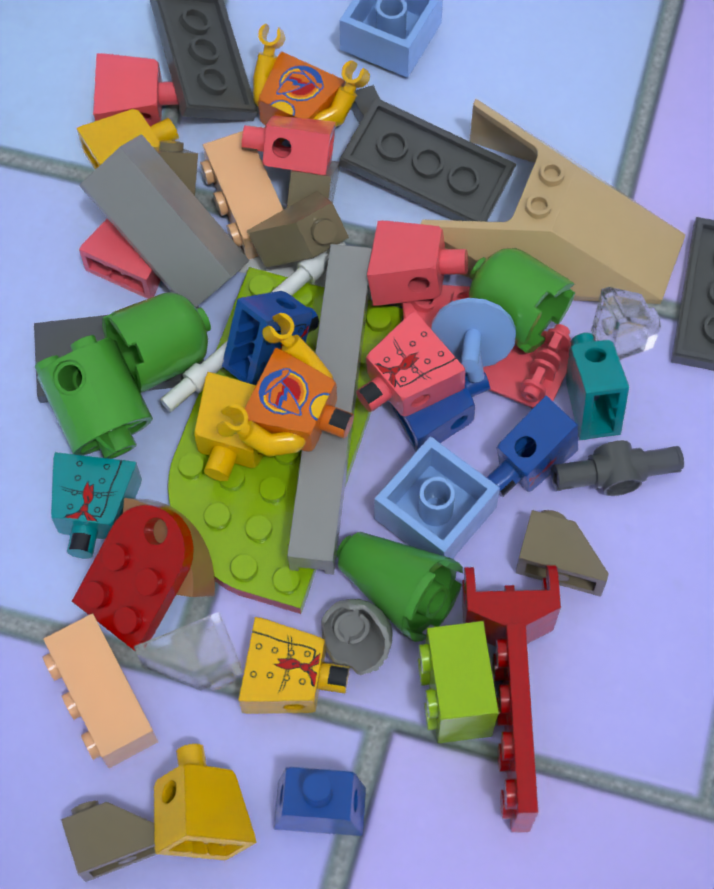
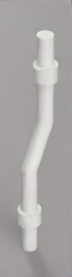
[160,241,346,412]

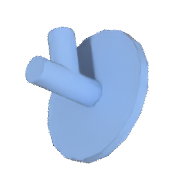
[431,298,516,383]

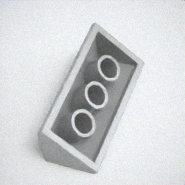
[79,134,250,307]

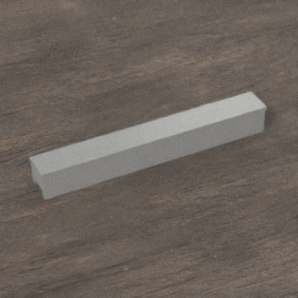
[287,244,372,575]

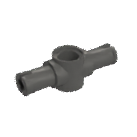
[551,440,684,496]

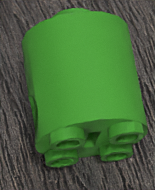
[35,335,153,459]

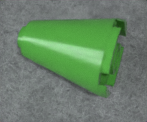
[337,532,463,642]

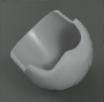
[321,599,392,675]

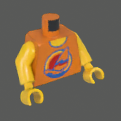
[253,24,370,144]
[217,313,354,457]

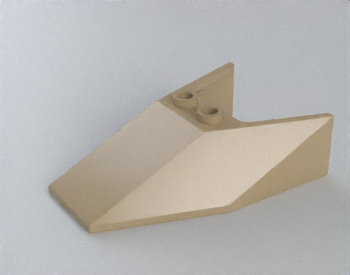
[421,99,685,304]

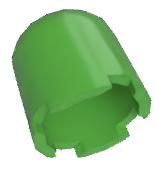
[469,248,575,354]
[102,292,211,392]

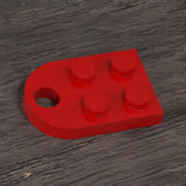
[72,505,194,652]

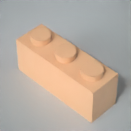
[200,131,283,259]
[42,613,158,768]

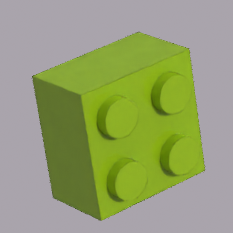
[418,621,499,744]

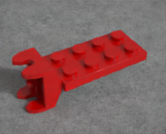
[462,565,561,833]

